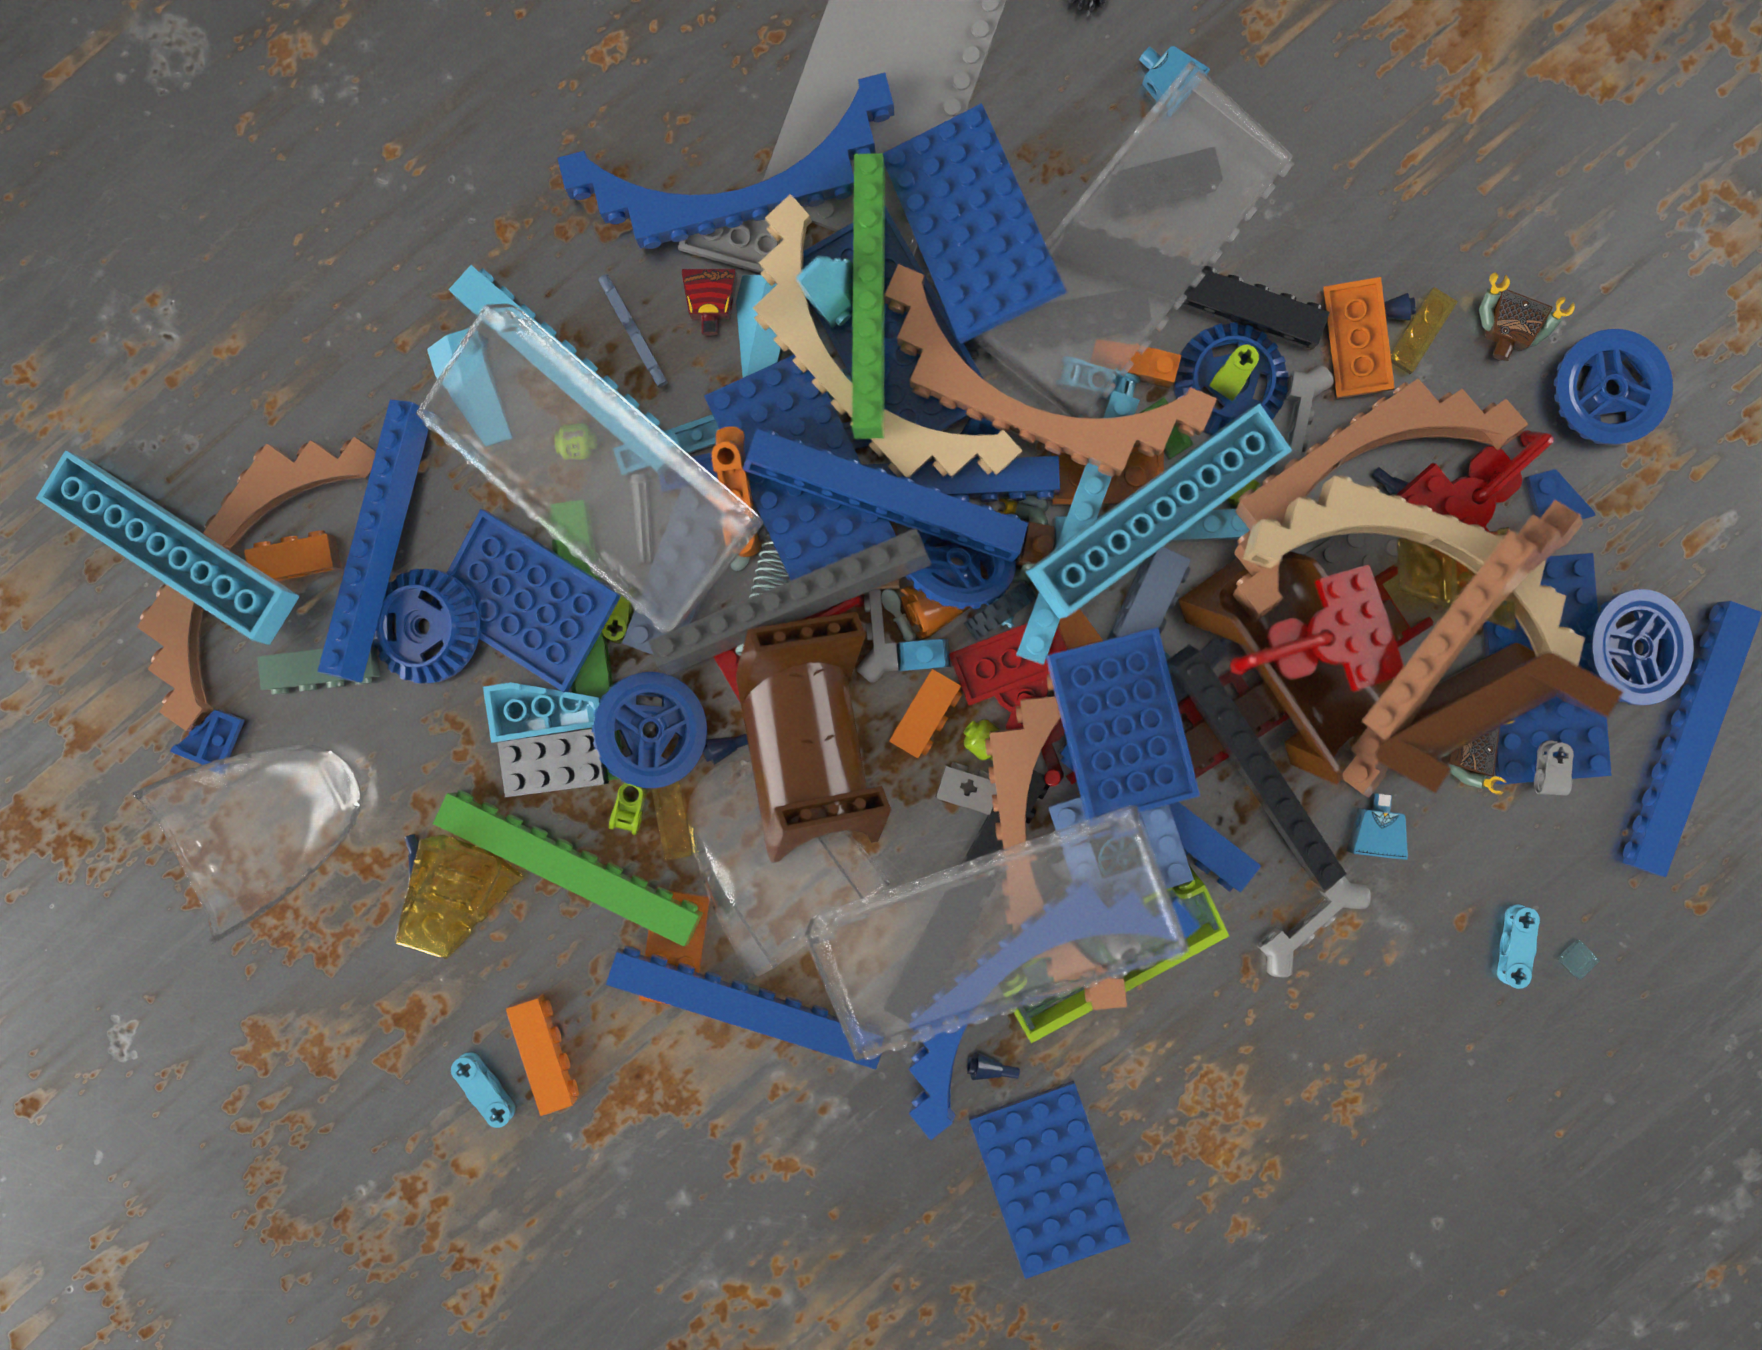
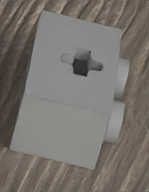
[935,762,997,815]

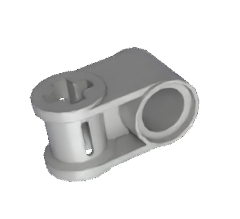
[1534,740,1574,796]

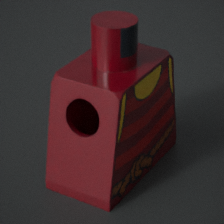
[682,269,738,335]

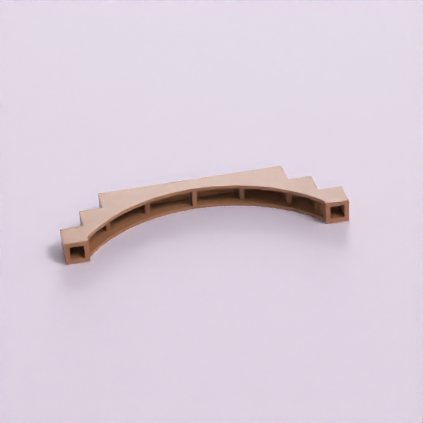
[885,264,1217,477]
[1233,378,1529,622]
[137,437,376,731]
[1342,500,1583,798]
[985,674,1127,1010]

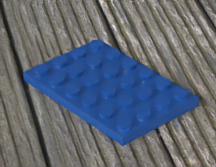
[431,509,622,692]
[1046,627,1200,826]
[969,1081,1131,1279]

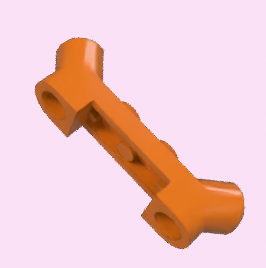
[712,426,762,557]

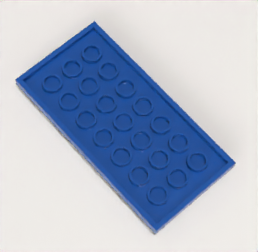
[883,103,1067,343]
[803,206,984,432]
[704,355,896,581]
[1483,553,1612,785]

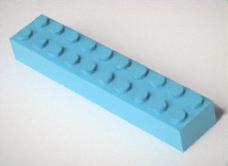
[1026,403,1292,618]
[36,450,300,645]

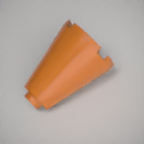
[900,585,971,640]

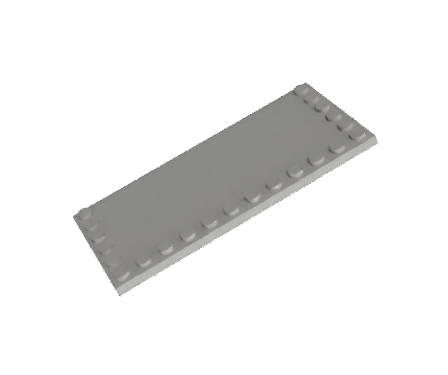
[762,0,1007,255]

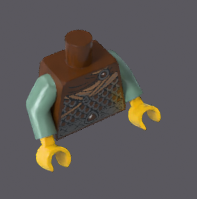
[1479,272,1575,361]
[996,499,1055,583]
[1441,720,1514,795]

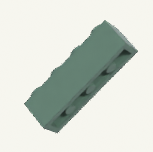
[257,643,381,695]

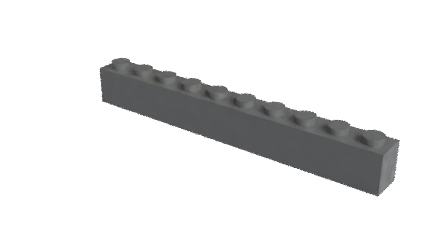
[649,528,932,676]

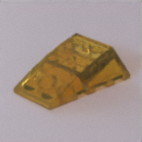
[1397,527,1516,630]
[395,835,524,959]

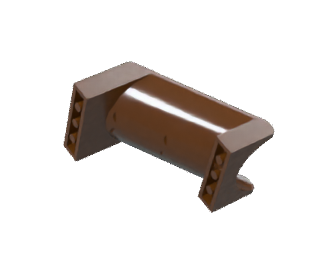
[1178,551,1420,785]
[736,612,891,863]
[1353,643,1624,794]

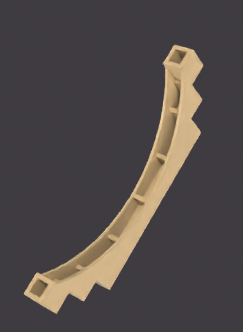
[753,194,1022,479]
[1243,476,1585,666]

